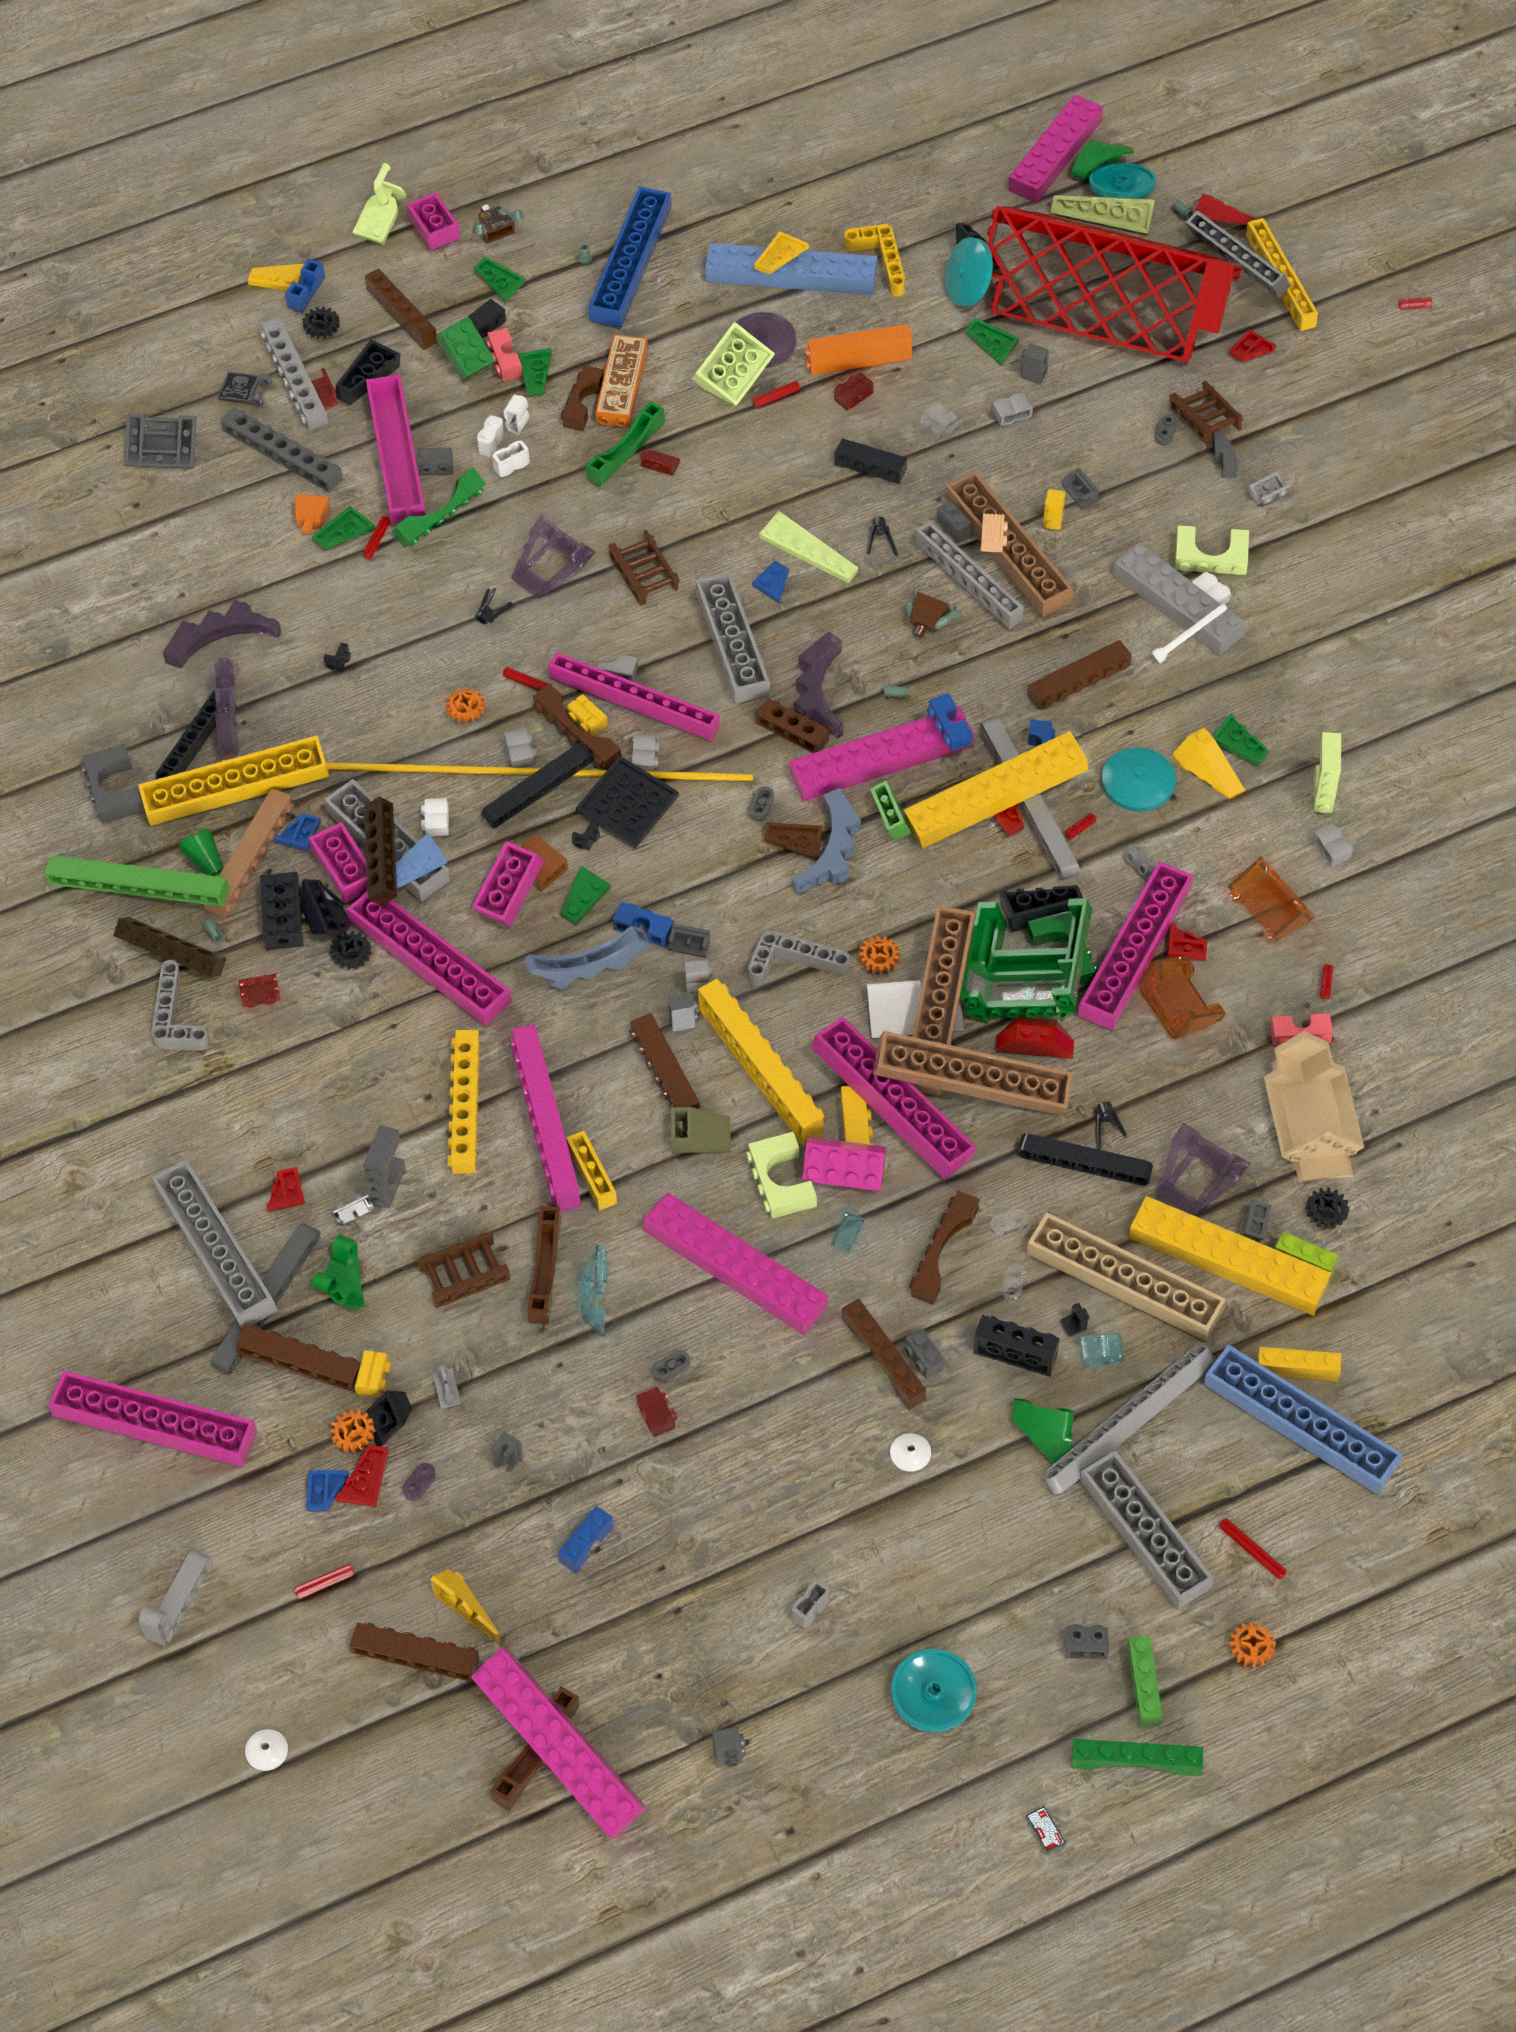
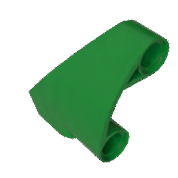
[1071,139,1134,181]
[312,1234,365,1310]
[1011,1398,1075,1464]

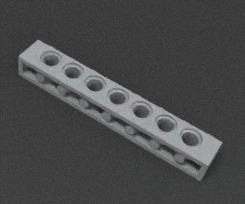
[260,317,328,430]
[916,521,1024,629]

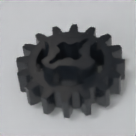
[302,306,340,339]
[330,931,372,970]
[1305,1187,1350,1229]

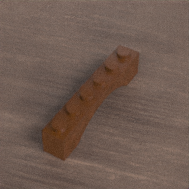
[533,684,622,770]
[909,1191,980,1305]
[527,1206,561,1324]
[842,1298,926,1410]
[490,1686,580,1811]

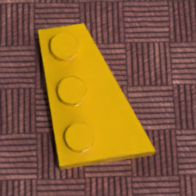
[754,231,809,275]
[247,263,305,291]

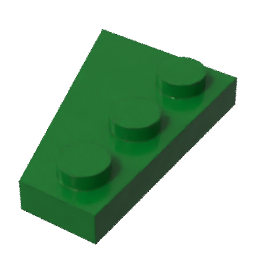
[474,256,525,303]
[966,318,1019,366]
[518,348,552,396]
[312,506,375,550]
[1212,713,1269,767]
[560,866,611,926]

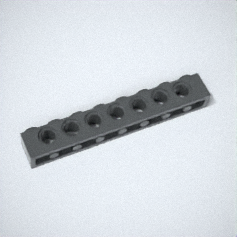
[1186,210,1291,298]
[220,407,343,493]

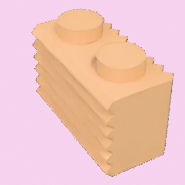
[981,513,1008,552]

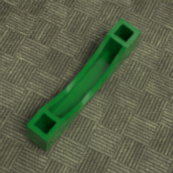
[585,401,665,487]
[392,467,486,548]
[1072,1739,1203,1777]

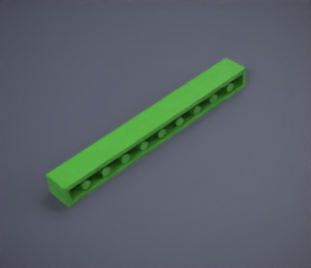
[44,856,230,907]

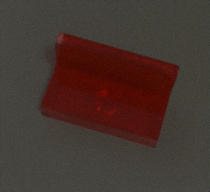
[311,368,338,409]
[640,450,680,476]

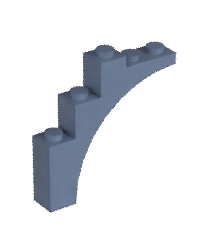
[793,788,861,894]
[525,926,651,990]

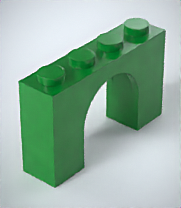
[1027,911,1098,993]

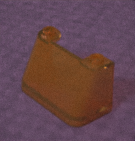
[1227,856,1316,942]
[1138,956,1226,1039]

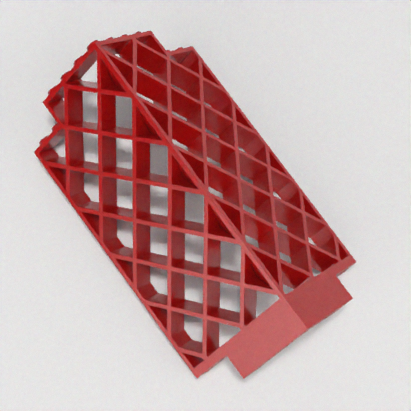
[985,206,1243,362]

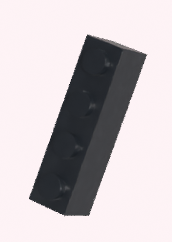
[467,299,506,339]
[834,438,907,484]

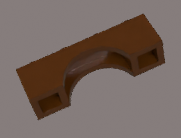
[561,365,604,431]

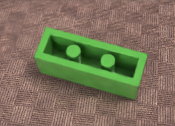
[870,780,912,841]

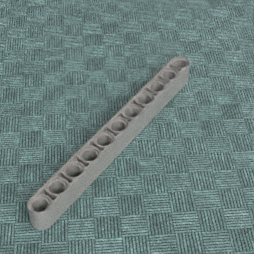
[980,718,1080,880]
[1043,1343,1215,1494]

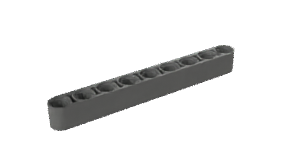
[211,1223,321,1374]

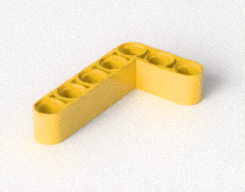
[844,224,905,296]

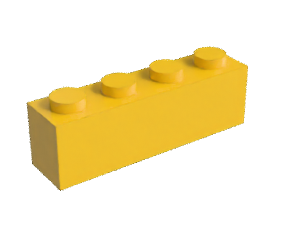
[841,1086,874,1145]
[566,1130,617,1211]
[1257,1347,1341,1382]

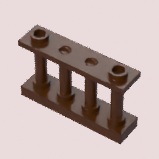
[1169,380,1243,445]
[608,530,680,606]
[417,1232,510,1308]

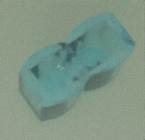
[1080,1333,1124,1368]

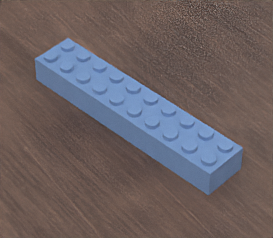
[705,243,877,295]
[1204,1344,1403,1495]

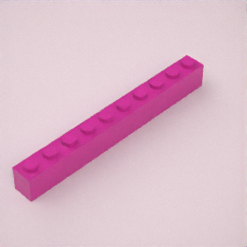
[548,652,720,741]

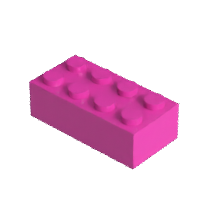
[309,822,367,903]
[472,841,544,928]
[802,1137,887,1191]

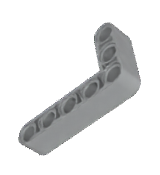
[748,930,850,985]
[152,960,210,1050]
[139,1550,212,1647]

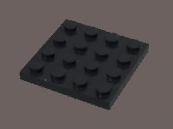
[576,756,679,849]

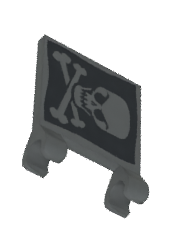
[218,372,272,407]

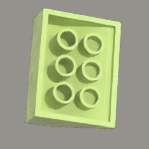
[691,322,775,406]

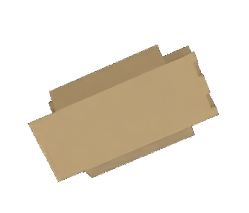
[1264,1031,1364,1183]

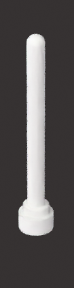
[1152,604,1227,663]

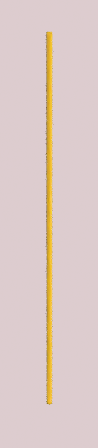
[222,760,753,781]

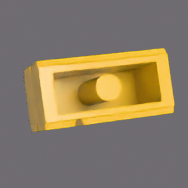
[1043,489,1065,530]
[567,694,608,735]
[355,1350,392,1398]

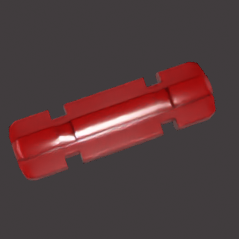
[1398,297,1432,309]
[1065,813,1096,840]
[1320,964,1334,999]

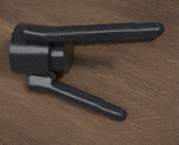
[867,517,898,556]
[475,588,512,625]
[1095,1101,1127,1150]

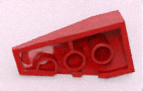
[1194,193,1258,225]

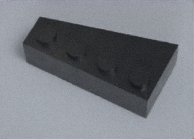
[335,339,401,405]
[1000,885,1084,932]

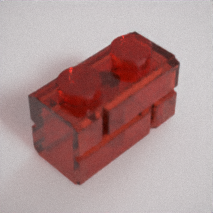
[834,372,874,411]
[238,973,281,1008]
[636,1387,677,1437]

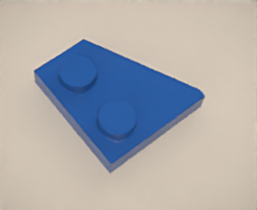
[752,560,789,603]
[274,813,321,851]
[306,1470,349,1512]

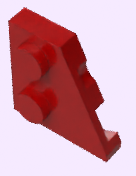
[1229,329,1276,362]
[1168,923,1208,961]
[266,1167,305,1212]

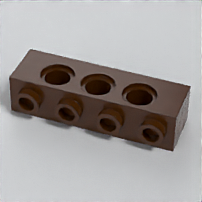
[756,698,829,753]

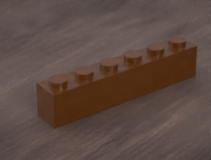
[365,268,438,350]
[1027,640,1132,710]
[629,1013,700,1111]
[236,1324,360,1391]
[349,1622,480,1683]

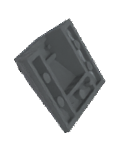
[124,414,197,468]

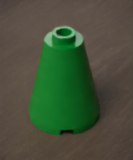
[179,828,224,876]

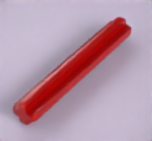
[1219,1518,1287,1579]

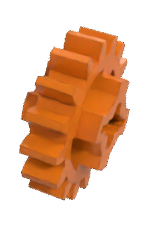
[446,687,486,724]
[859,935,900,975]
[330,1409,376,1453]
[1229,1621,1276,1668]

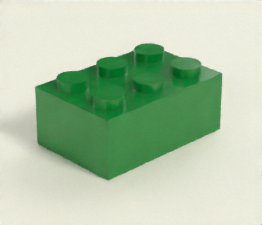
[435,316,495,382]

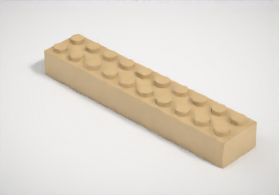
[1027,1212,1226,1341]

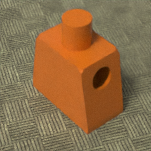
[295,494,331,534]

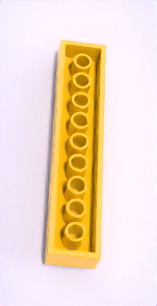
[904,731,1089,849]
[138,735,329,826]
[698,979,825,1148]
[1129,1196,1331,1316]

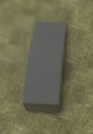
[1212,429,1238,478]

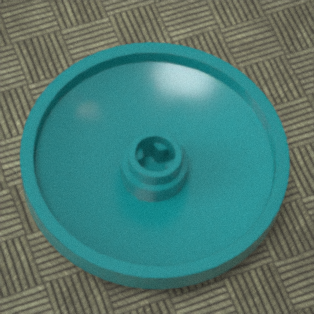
[1089,163,1156,199]
[945,237,993,307]
[1102,747,1176,812]
[891,1649,977,1733]

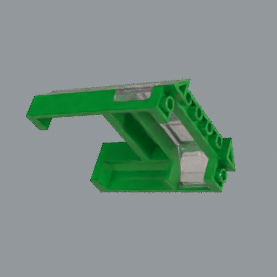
[960,898,1092,1024]

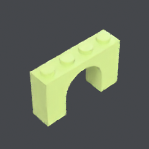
[1175,526,1249,575]
[1314,732,1341,813]
[746,1132,817,1219]

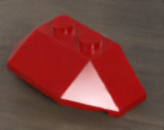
[996,1017,1074,1059]

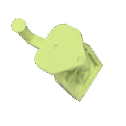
[353,163,406,245]

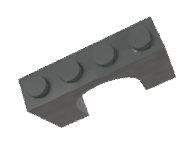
[81,744,145,823]
[363,1125,406,1208]

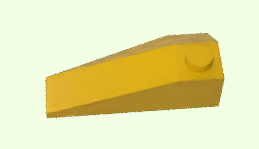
[1172,727,1245,799]
[430,1569,500,1644]

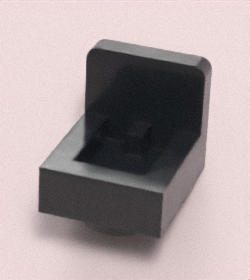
[323,642,351,671]
[572,821,600,850]
[1060,1303,1089,1337]

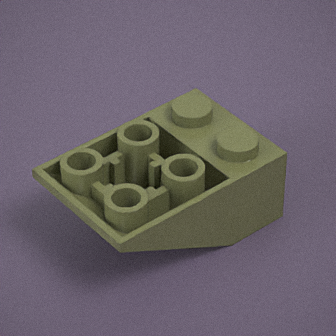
[671,1107,731,1153]

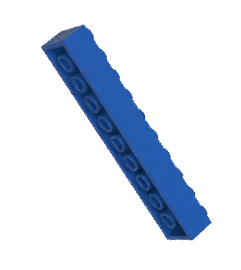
[588,186,672,328]

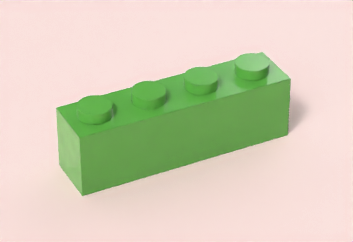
[1127,1636,1162,1727]

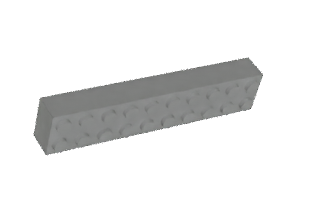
[152,1159,278,1330]

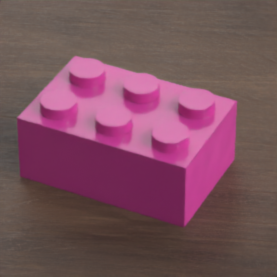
[406,192,460,251]

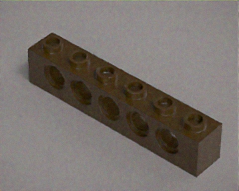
[364,796,397,906]
[113,917,226,977]

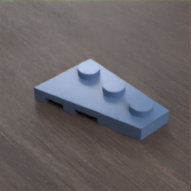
[396,833,447,888]

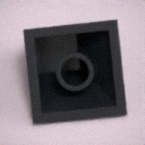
[363,1390,412,1447]

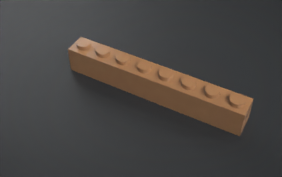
[204,788,294,920]

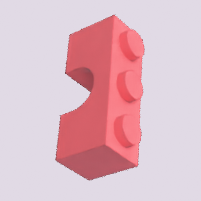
[486,328,522,381]
[1270,1014,1333,1046]

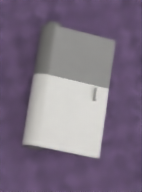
[866,980,964,1039]

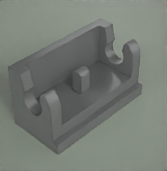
[1062,467,1099,509]
[669,924,711,958]
[1240,1199,1272,1242]
[491,1431,523,1472]

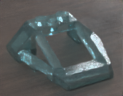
[577,1245,608,1336]

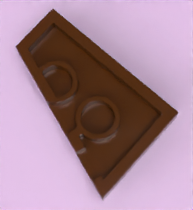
[765,822,822,860]

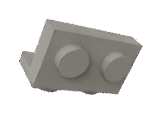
[1247,471,1291,506]

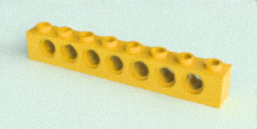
[1246,218,1318,332]
[448,1030,480,1174]

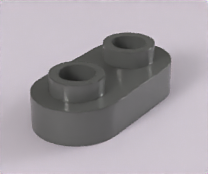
[1155,415,1177,446]
[750,786,774,820]
[653,1350,690,1382]

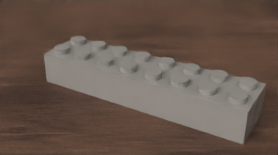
[1113,543,1246,656]
[696,572,770,704]
[324,779,450,902]
[1080,1451,1214,1610]

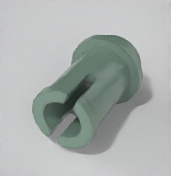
[1172,200,1193,219]
[578,243,592,265]
[884,684,907,699]
[203,918,224,942]

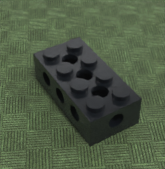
[260,872,304,950]
[973,1315,1060,1377]

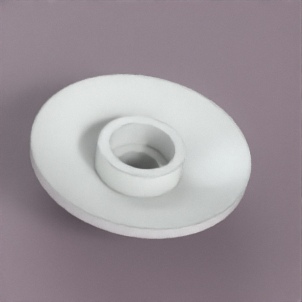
[890,1433,931,1472]
[245,1729,288,1771]

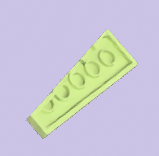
[1051,195,1155,234]
[759,511,858,583]

